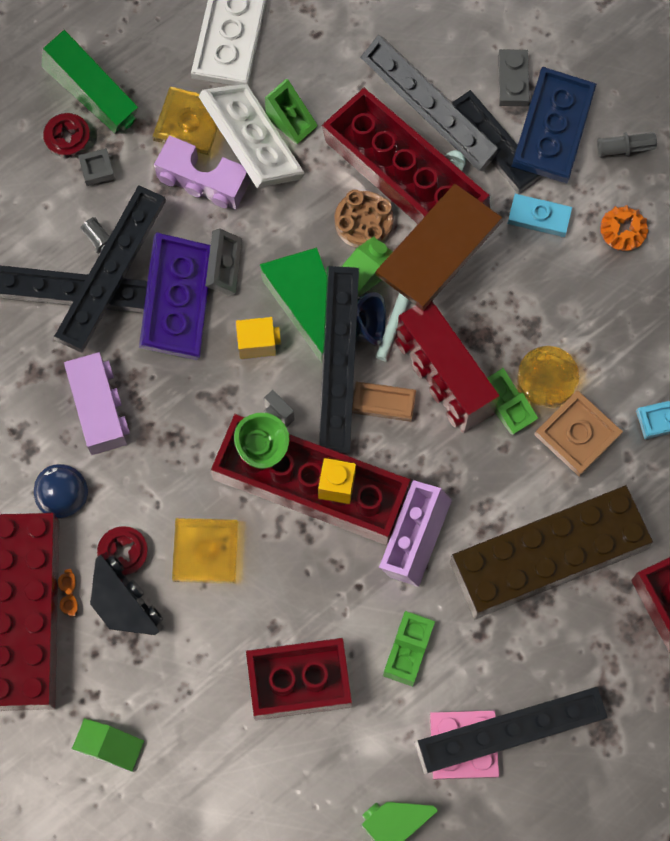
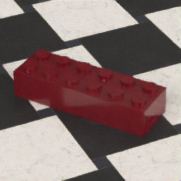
[322,87,490,224]
[211,414,410,545]
[0,513,60,711]

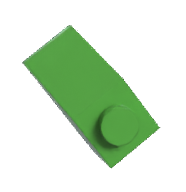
[341,236,393,297]
[361,802,438,841]

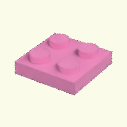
[430,711,499,780]

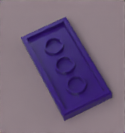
[139,232,211,360]

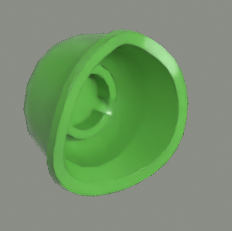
[234,413,289,469]

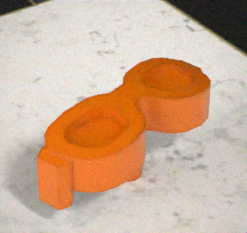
[58,569,78,617]

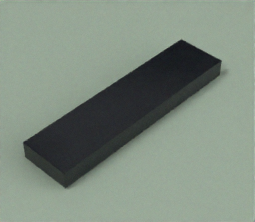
[452,90,542,194]

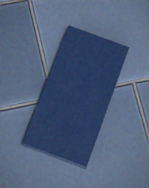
[511,67,597,184]

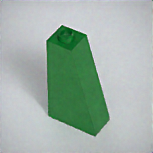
[41,30,138,133]
[259,247,327,363]

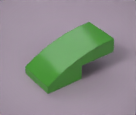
[487,368,539,435]
[383,611,435,687]

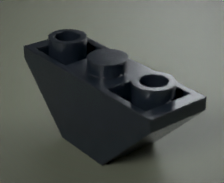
[90,552,164,635]

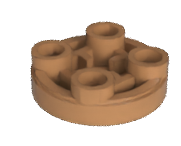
[335,190,393,248]

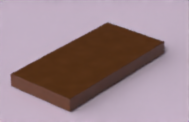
[376,184,503,311]

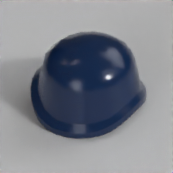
[356,292,386,346]
[34,464,88,519]

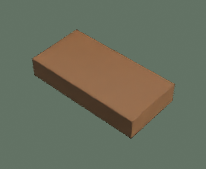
[352,381,416,422]

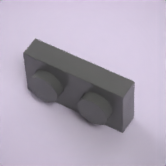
[498,49,529,106]
[206,228,242,296]

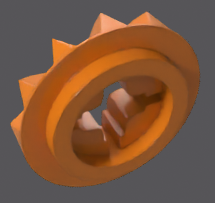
[600,205,649,251]

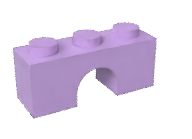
[154,135,251,210]

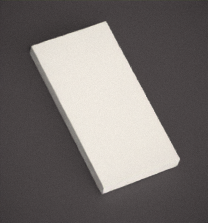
[191,0,267,85]
[198,84,305,188]

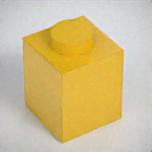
[236,317,281,359]
[318,458,356,504]

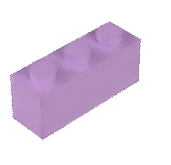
[64,352,130,455]
[379,480,452,587]

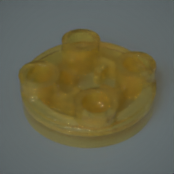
[517,346,579,408]

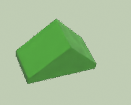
[265,79,318,144]
[72,718,145,772]

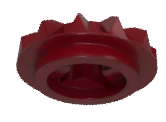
[43,113,90,157]
[97,526,148,576]

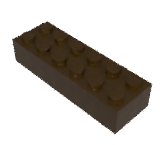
[449,485,653,620]

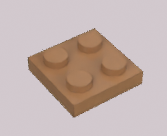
[534,390,623,477]

